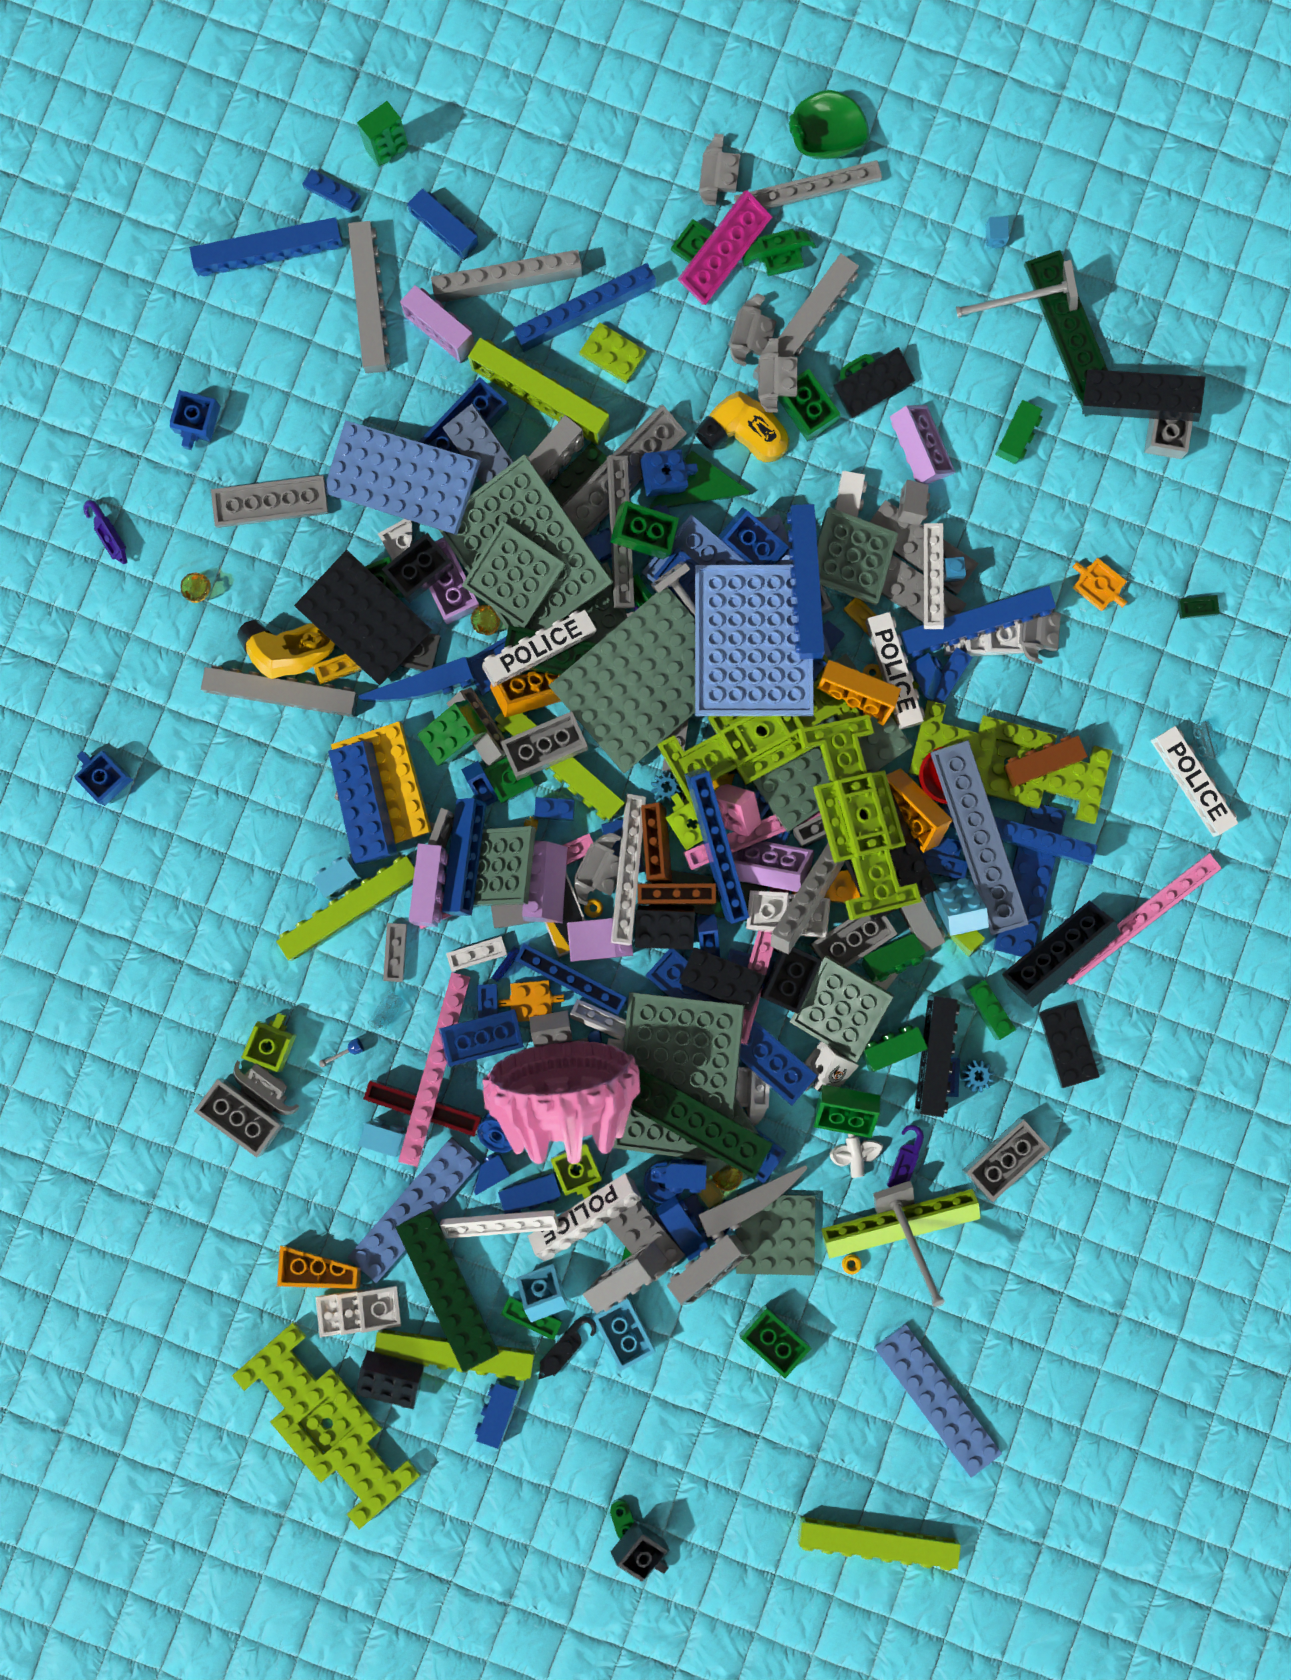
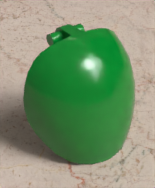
[789,90,870,160]

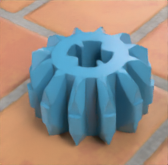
[651,772,682,804]
[961,1059,994,1092]

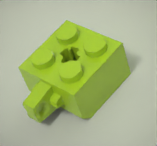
[665,793,703,850]
[241,1013,297,1072]
[550,1142,602,1199]

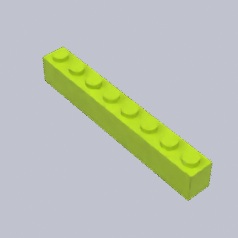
[495,711,625,822]
[276,856,415,961]
[821,1189,981,1259]
[374,1329,535,1381]
[797,1516,961,1571]

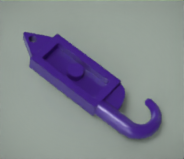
[84,500,128,564]
[886,1125,924,1188]

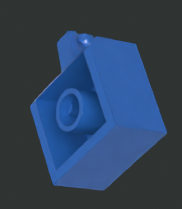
[170,390,221,450]
[640,449,698,497]
[74,750,133,806]
[651,1159,706,1193]

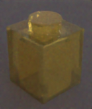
[697,1177,725,1208]

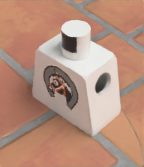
[812,1045,859,1092]

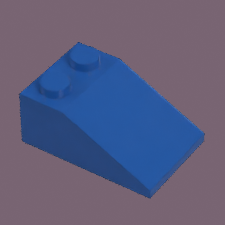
[718,507,789,565]

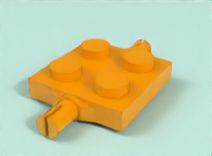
[1072,558,1128,612]
[498,980,564,1022]

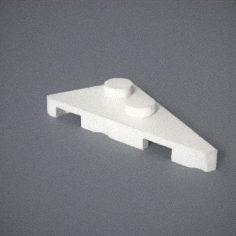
[378,519,413,560]

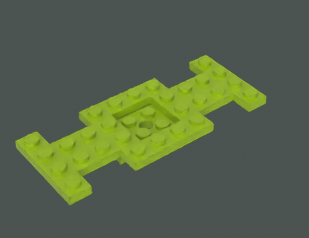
[657,654,861,812]
[908,700,1113,824]
[798,714,922,921]
[232,1322,421,1530]

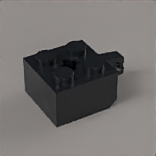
[610,1521,670,1582]

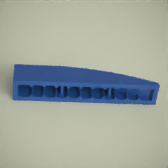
[358,657,476,702]

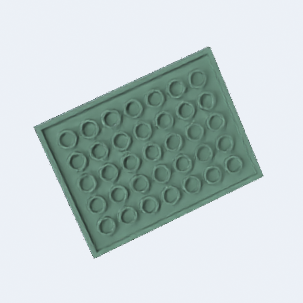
[439,454,613,631]
[548,587,695,774]
[752,654,913,833]
[613,992,745,1164]

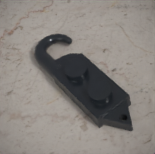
[538,1316,597,1379]

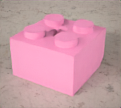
[715,784,761,836]

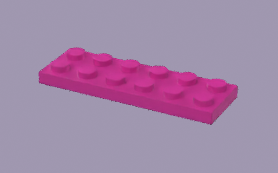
[678,190,772,305]

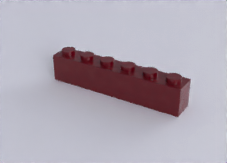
[363,1080,483,1137]

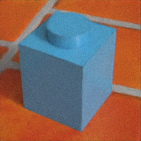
[986,216,1009,248]
[943,557,966,583]

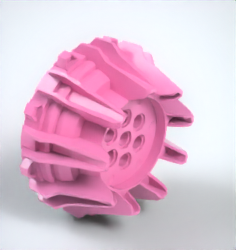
[483,1041,640,1164]

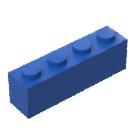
[407,188,478,260]

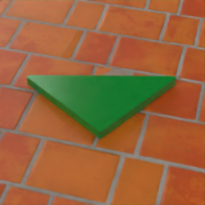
[649,450,750,509]

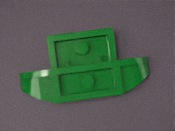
[742,228,816,276]

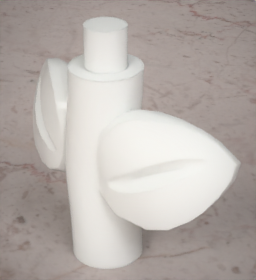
[830,1134,883,1178]

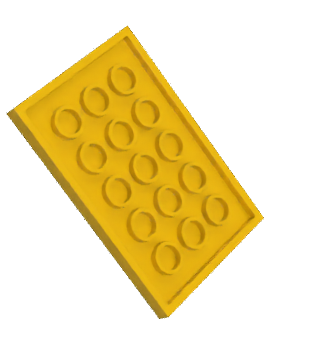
[331,721,432,844]

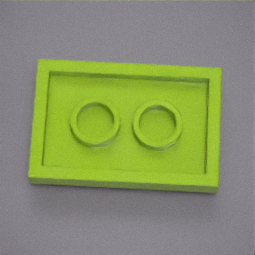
[579,322,646,384]

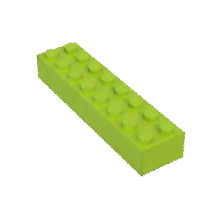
[468,338,610,446]

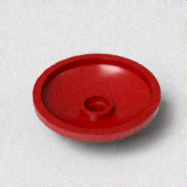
[919,746,947,804]

